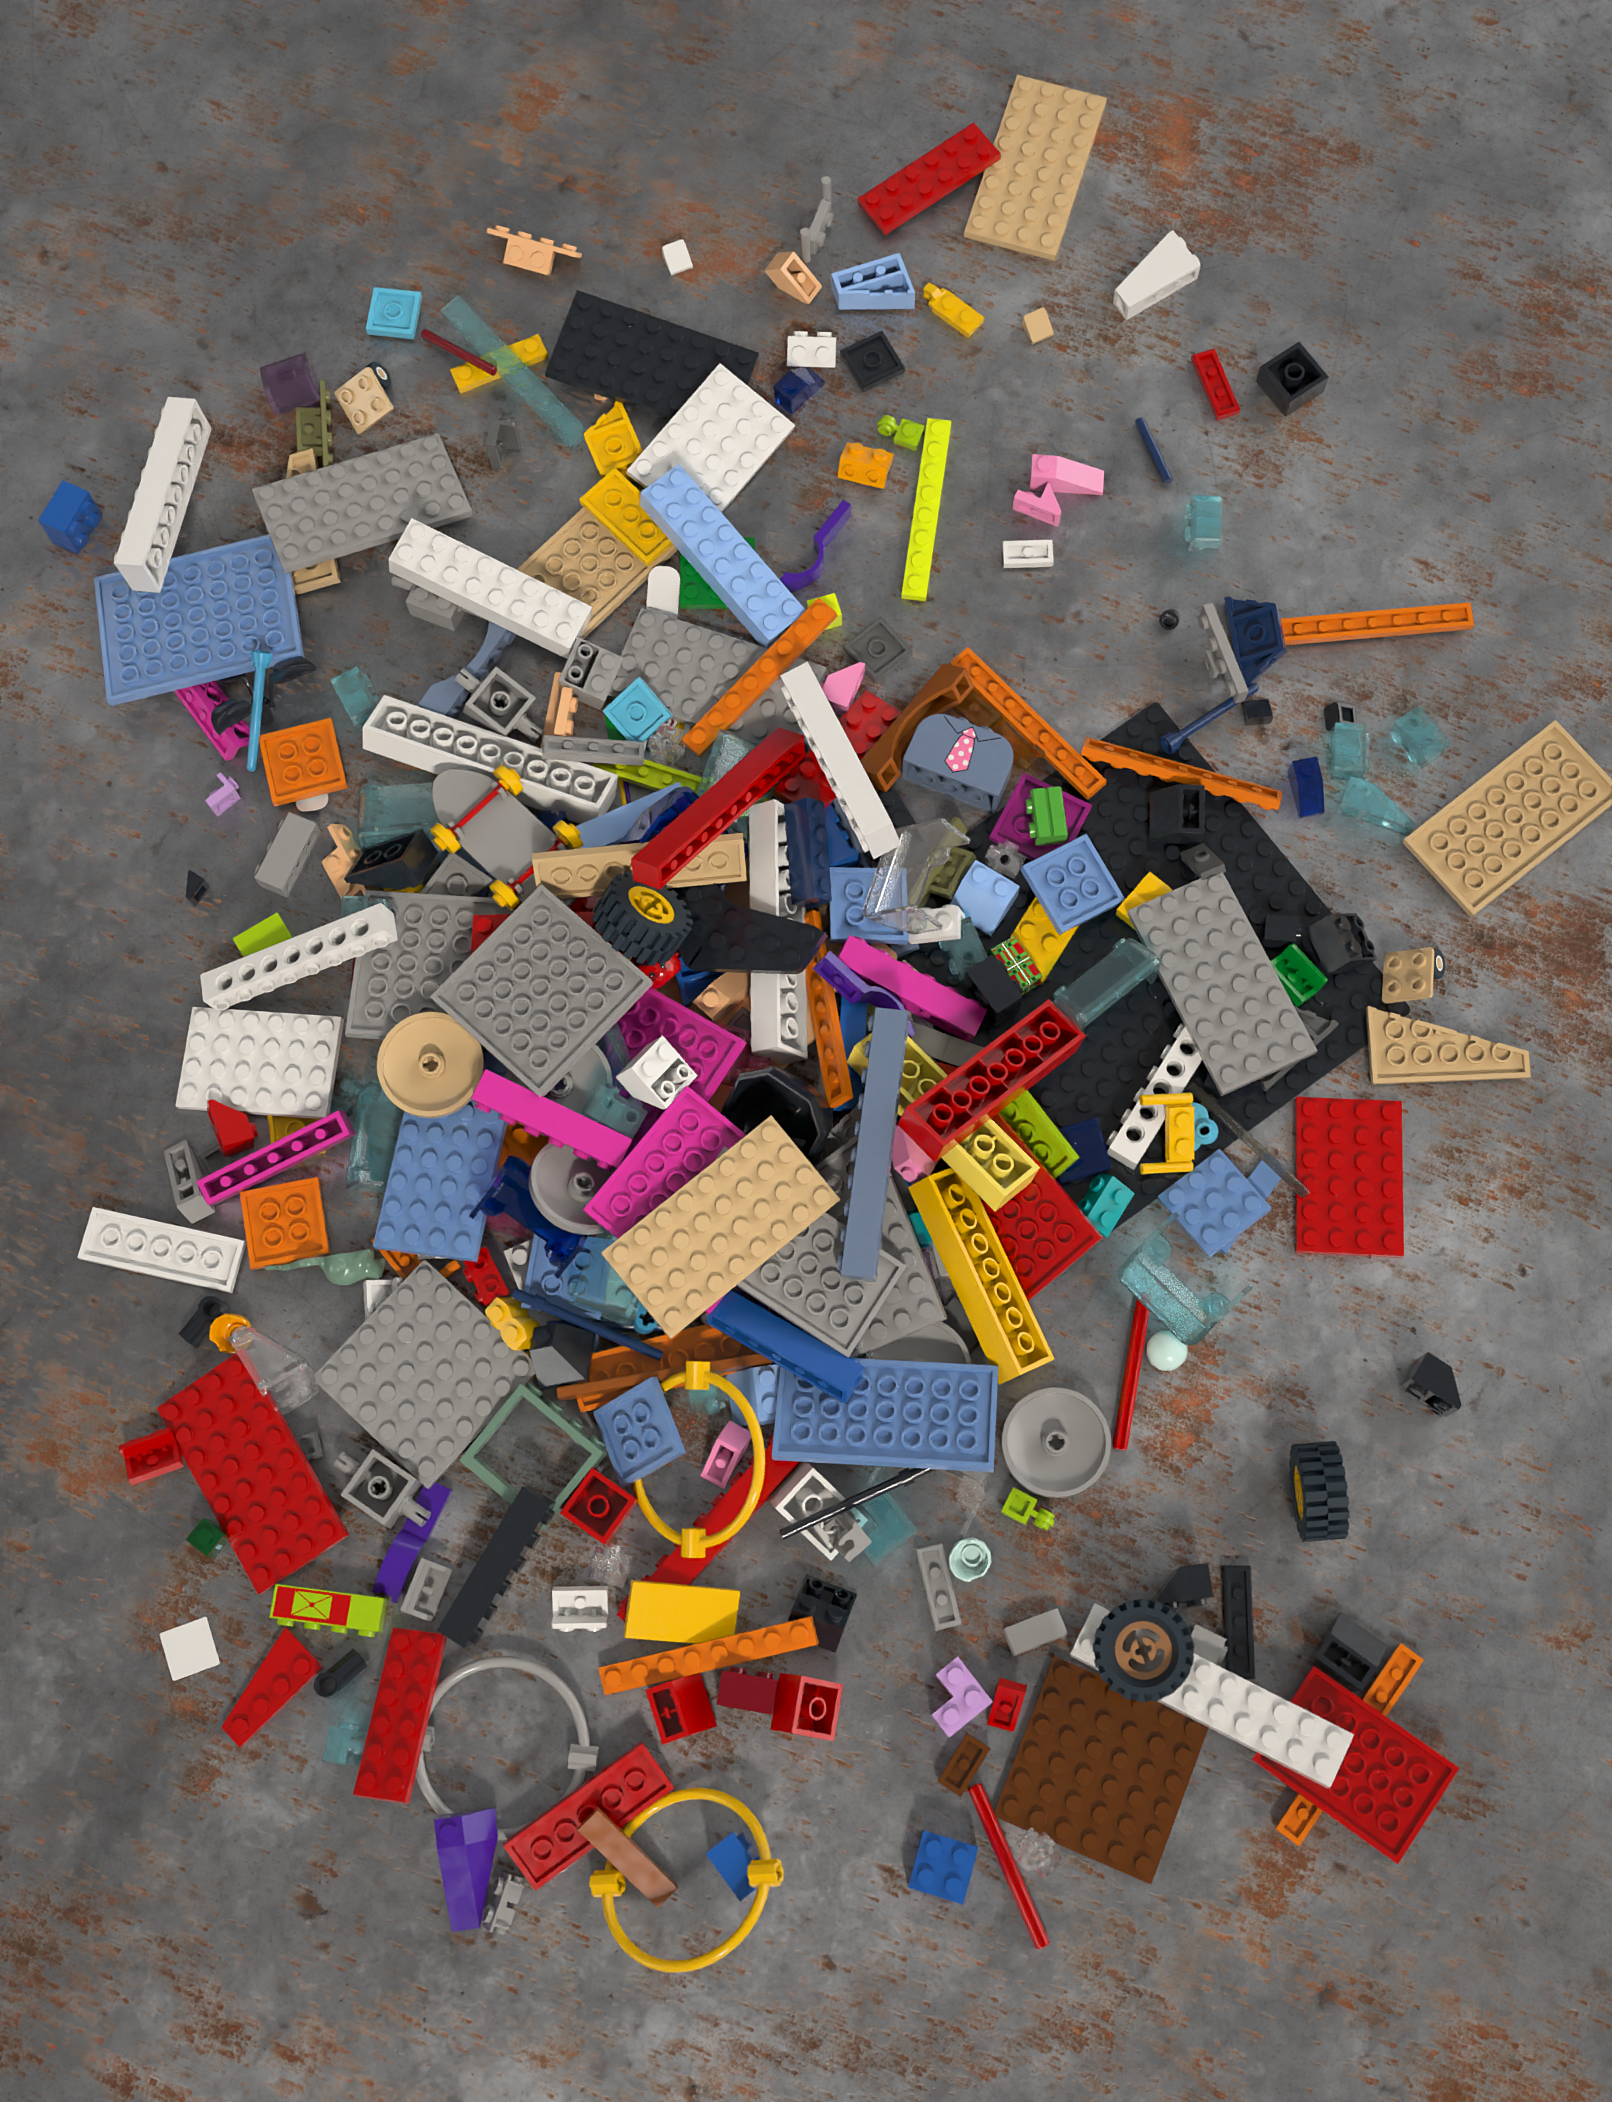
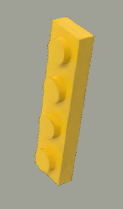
[450,334,549,394]

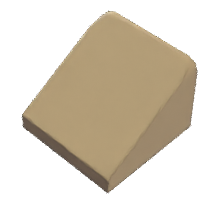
[1022,307,1054,344]

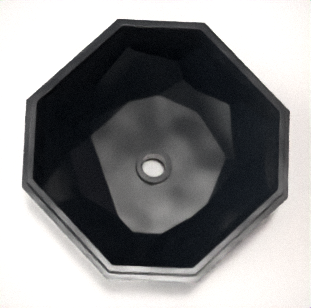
[721,1066,833,1166]

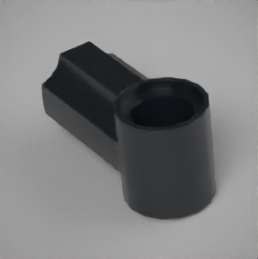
[179,1296,229,1348]
[314,1648,369,1699]

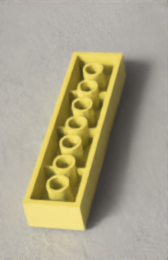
[847,1033,1040,1212]

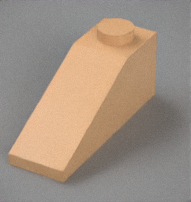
[693,972,751,1025]

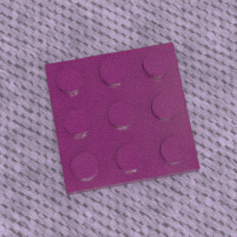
[989,773,1092,861]

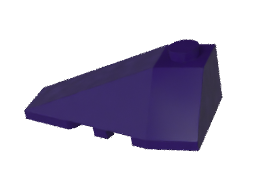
[434,1807,498,1932]

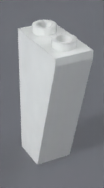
[1113,230,1200,320]

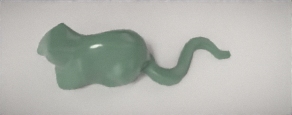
[265,1249,386,1286]

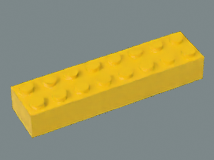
[908,1168,1054,1385]

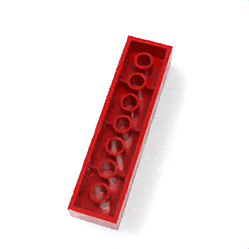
[897,999,1086,1162]

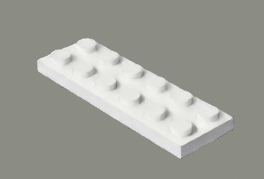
[77,1207,246,1293]

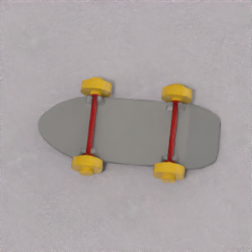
[430,765,583,911]

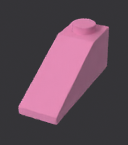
[1029,454,1104,495]

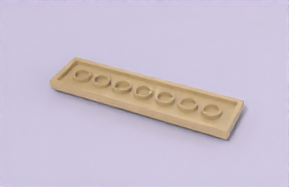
[532,833,747,899]

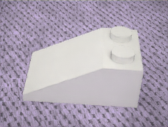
[767,1462,868,1560]

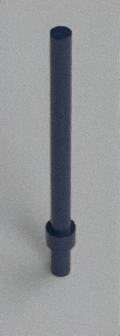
[511,1288,664,1361]

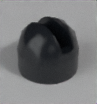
[1159,609,1181,630]

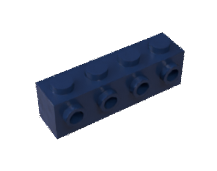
[784,797,832,908]

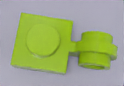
[877,415,925,451]
[1001,1487,1055,1531]

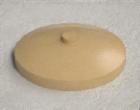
[377,1012,485,1118]

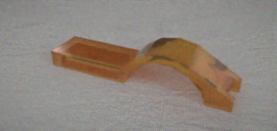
[952,690,1045,771]

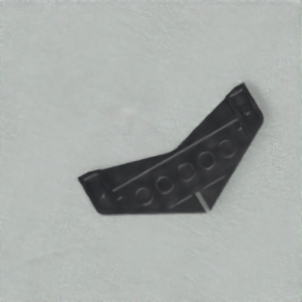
[667,883,828,975]

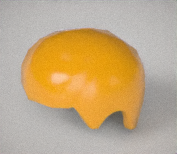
[209,1313,253,1354]

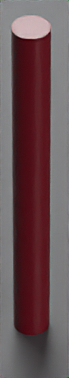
[421,329,497,376]

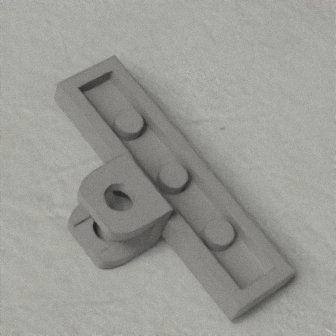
[1198,602,1248,704]

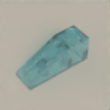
[1337,776,1416,837]

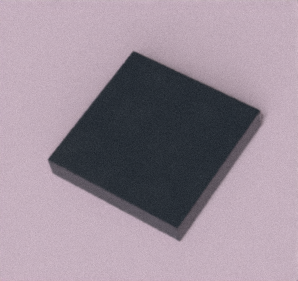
[840,330,905,392]

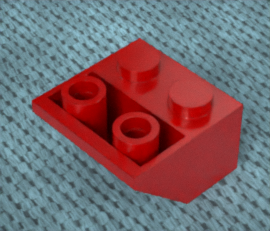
[645,1673,717,1745]

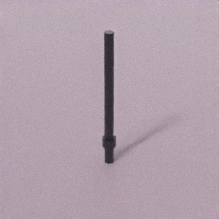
[779,1468,934,1540]

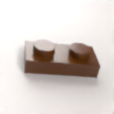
[937,1733,991,1797]

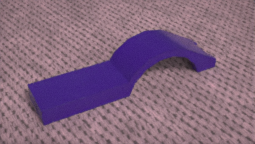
[780,500,851,593]
[813,951,915,1038]
[372,1482,453,1604]

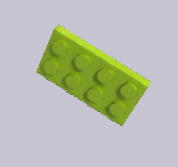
[999,1090,1080,1179]

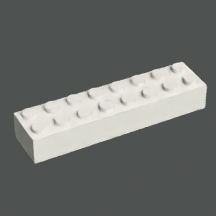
[114,397,212,593]
[388,519,592,659]
[780,662,901,859]

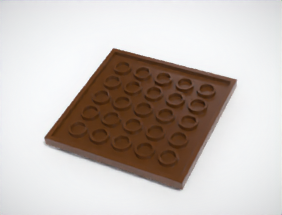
[994,1656,1209,1884]

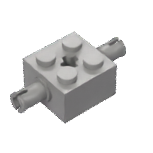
[392,576,484,631]
[454,667,544,743]
[333,1449,431,1529]

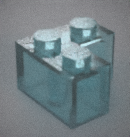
[862,1492,918,1567]

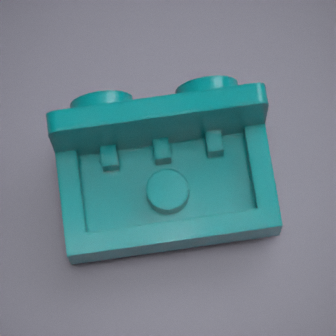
[1077,1174,1135,1238]

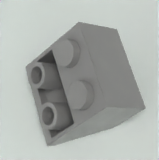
[558,637,623,710]

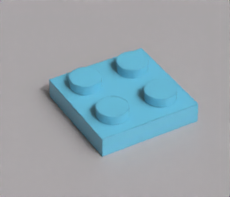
[366,287,422,339]
[603,677,673,742]

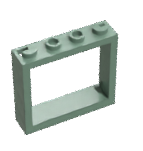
[459,1383,608,1530]

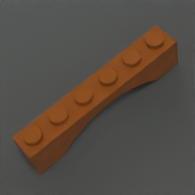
[860,663,974,792]

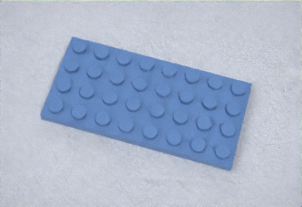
[373,1052,507,1262]
[772,1358,998,1472]

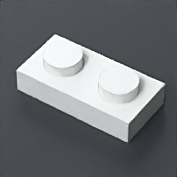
[1002,540,1054,568]

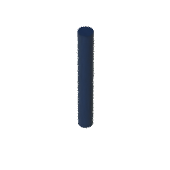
[1135,417,1173,484]

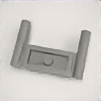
[800,176,834,263]

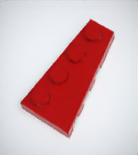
[221,1627,324,1748]

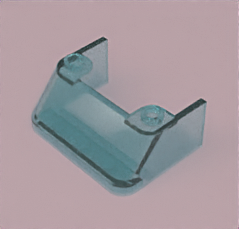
[1052,938,1163,1032]
[1118,1212,1254,1346]

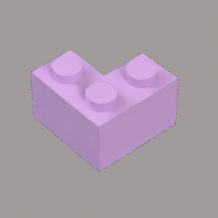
[931,1657,993,1738]

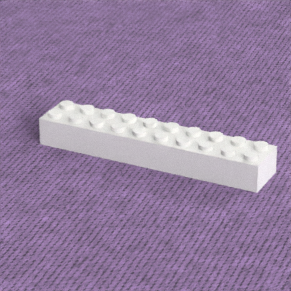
[363,695,618,824]
[748,799,808,1065]
[1071,1603,1354,1789]

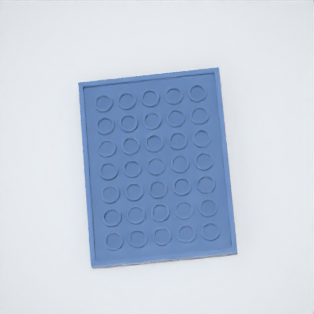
[94,534,304,706]

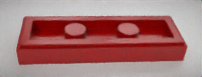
[1191,348,1241,421]

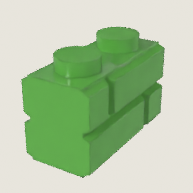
[1025,786,1068,846]

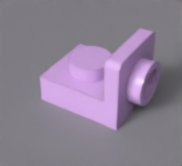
[205,772,241,817]

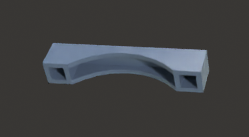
[418,621,516,720]

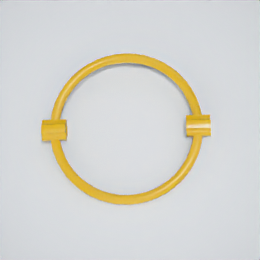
[632,1361,765,1558]
[589,1788,784,1973]

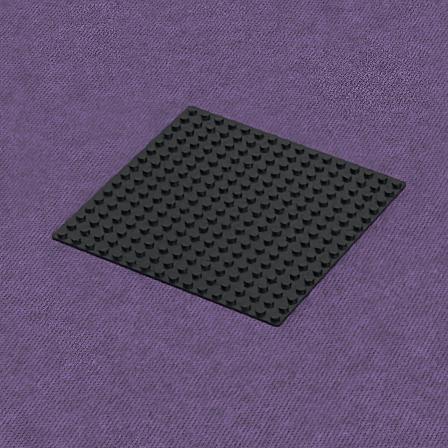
[887,703,1411,1239]

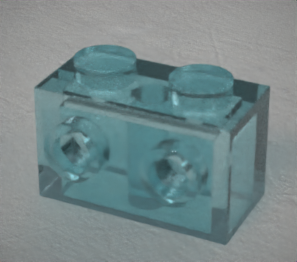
[1184,495,1223,552]
[330,666,381,730]
[1390,705,1451,769]
[1330,723,1370,781]
[939,917,988,981]
[581,1083,648,1140]
[688,1373,730,1415]
[322,1722,367,1766]

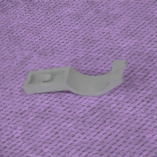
[911,1022,984,1067]

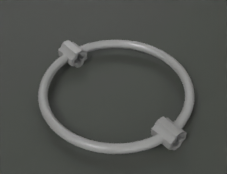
[416,1656,599,1840]

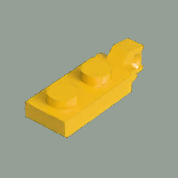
[923,282,984,338]

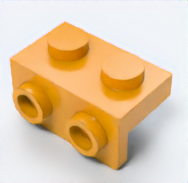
[837,442,894,489]

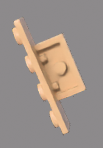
[487,225,582,275]
[540,672,578,749]
[321,824,383,904]

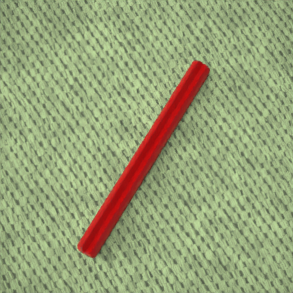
[1113,1292,1152,1451]
[968,1783,1049,1949]

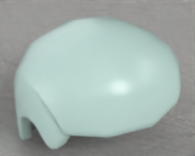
[1146,1330,1188,1371]
[949,1537,991,1582]

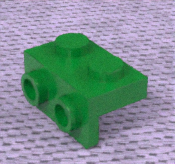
[1270,943,1328,1007]

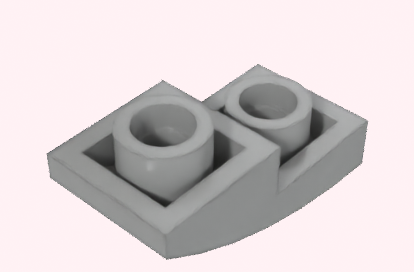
[1003,1608,1068,1656]

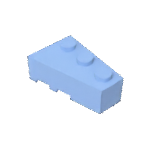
[831,253,915,310]

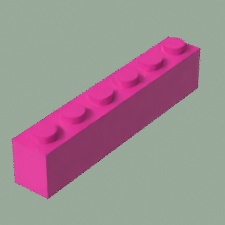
[837,935,987,1042]
[471,1069,632,1172]
[196,1110,357,1205]

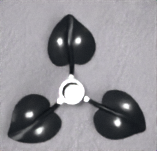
[211,656,317,735]

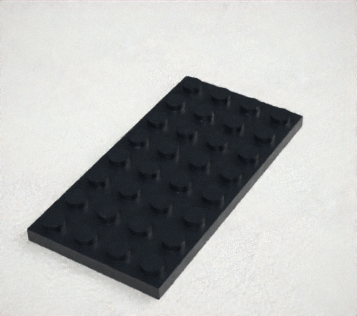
[545,290,759,420]

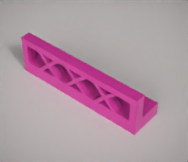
[174,681,250,761]

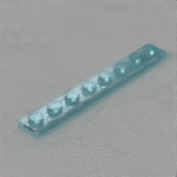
[441,295,587,450]

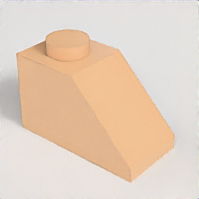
[764,251,822,304]

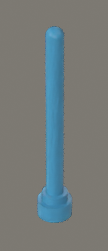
[247,650,272,772]

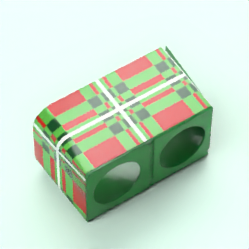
[987,936,1042,995]

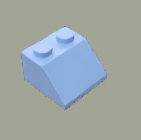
[950,860,1020,937]
[727,1364,780,1428]

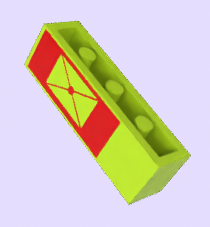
[269,1584,388,1637]

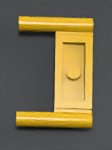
[1139,1093,1194,1174]

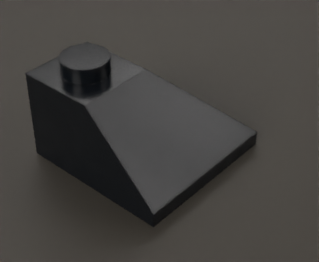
[529,1323,596,1390]

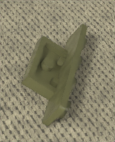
[295,380,333,468]
[907,817,976,911]

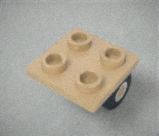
[334,362,394,434]
[1382,947,1445,1003]

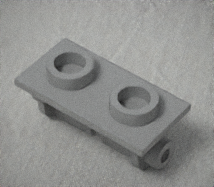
[482,1870,524,1935]

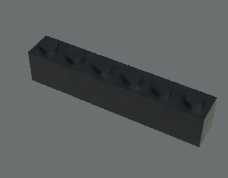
[437,1485,556,1648]

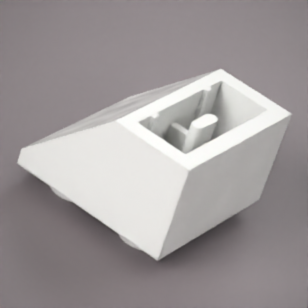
[616,1036,697,1110]

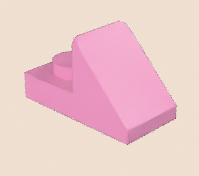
[1013,483,1061,527]

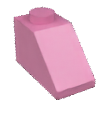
[820,662,865,715]
[892,1124,938,1185]
[701,1421,751,1489]

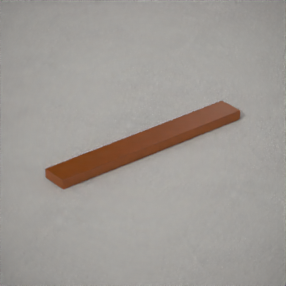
[557,1353,773,1401]

